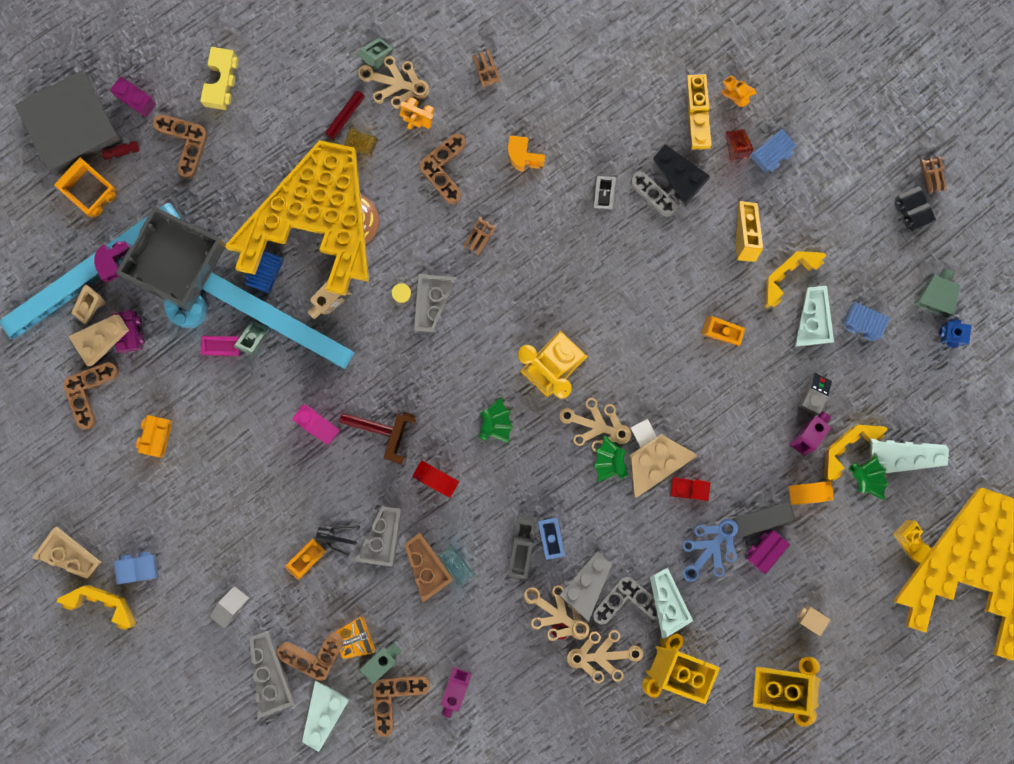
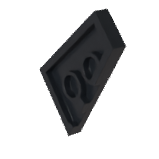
[653,144,710,207]

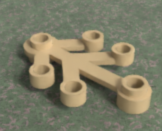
[358,56,429,109]
[559,398,631,452]
[523,585,589,641]
[567,630,643,683]

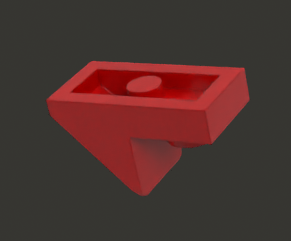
[670,477,711,501]

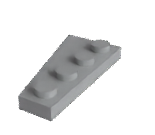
[249,630,296,719]

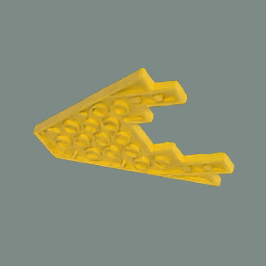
[225,140,369,296]
[893,487,1014,661]

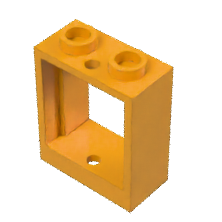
[54,157,118,219]

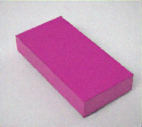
[201,336,240,356]

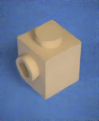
[796,605,830,636]

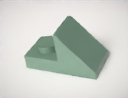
[358,38,394,71]
[234,320,269,355]

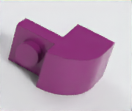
[94,241,131,283]

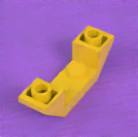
[764,251,827,309]
[823,425,888,481]
[893,520,932,565]
[56,585,136,630]

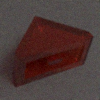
[726,129,753,161]

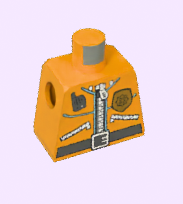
[330,616,376,659]

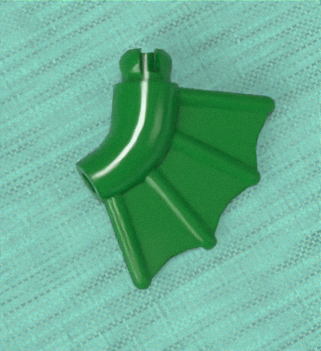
[478,397,513,443]
[593,436,628,482]
[849,456,889,500]

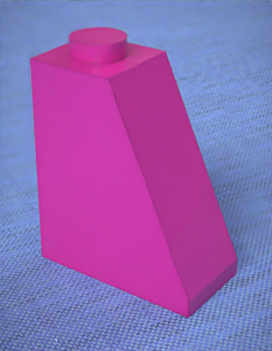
[292,404,340,445]

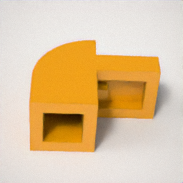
[508,135,545,172]
[789,481,834,505]

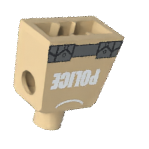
[307,281,352,319]

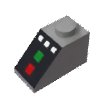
[798,373,832,415]

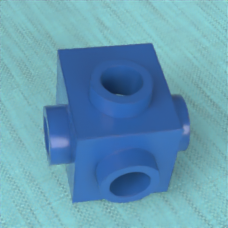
[939,319,972,348]

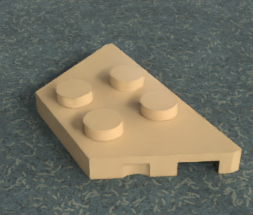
[629,434,697,498]

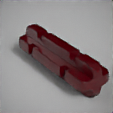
[102,141,140,160]

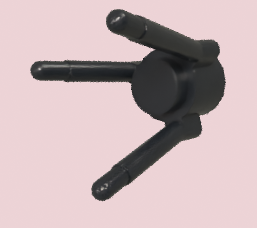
[316,525,360,556]

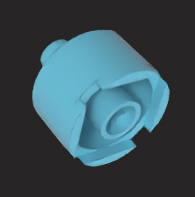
[164,294,208,328]

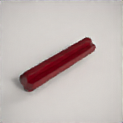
[325,91,365,139]
[339,413,393,437]

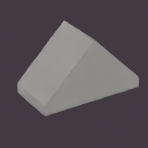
[210,586,249,629]

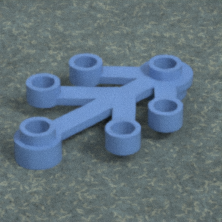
[683,519,738,582]

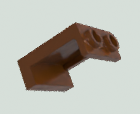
[383,412,419,465]

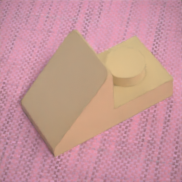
[71,285,106,325]

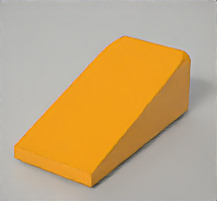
[701,316,745,346]
[285,538,327,581]

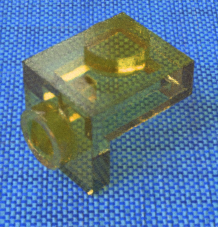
[344,128,378,156]

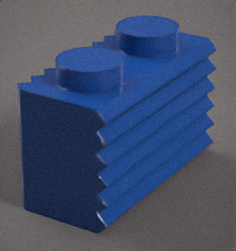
[245,250,284,294]

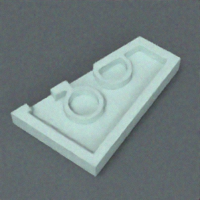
[795,286,834,347]
[650,568,693,638]
[302,680,350,752]

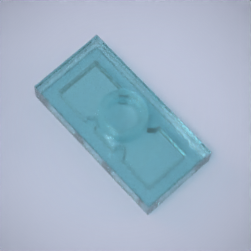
[437,544,475,585]

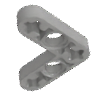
[631,172,683,216]
[593,577,658,624]

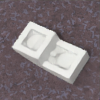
[630,419,657,448]

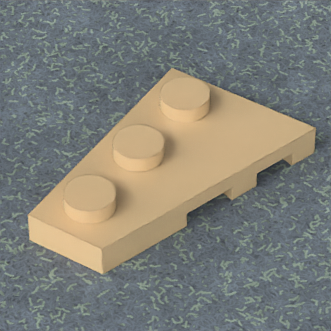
[68,315,129,366]
[32,527,102,579]

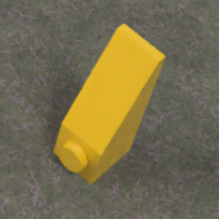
[735,201,763,262]

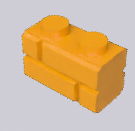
[136,415,173,458]

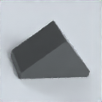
[594,174,616,210]

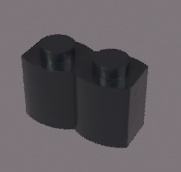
[895,186,936,232]

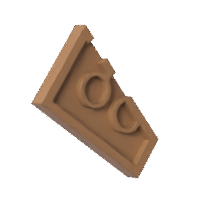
[404,533,454,603]

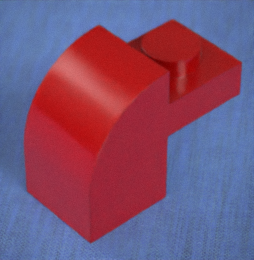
[412,460,460,498]

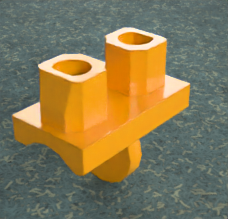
[721,75,757,107]
[399,97,434,130]

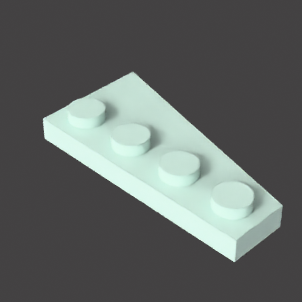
[870,439,949,473]

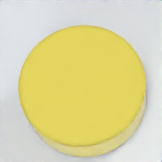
[392,283,411,303]

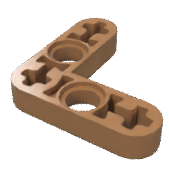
[153,115,208,179]
[420,134,466,204]
[63,362,119,429]
[276,632,344,681]
[373,676,430,737]

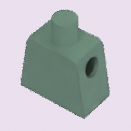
[914,269,960,318]
[359,643,402,684]

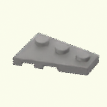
[414,274,456,333]
[355,506,402,567]
[559,551,612,622]

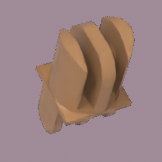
[472,50,501,88]
[920,156,947,194]
[462,216,497,256]

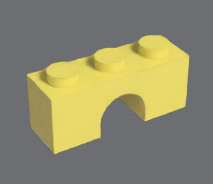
[200,47,239,110]

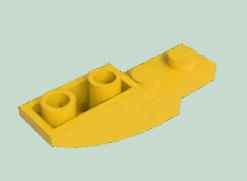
[687,74,711,150]

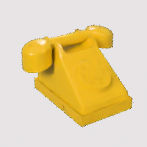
[517,330,588,399]
[642,632,720,704]
[753,657,821,727]

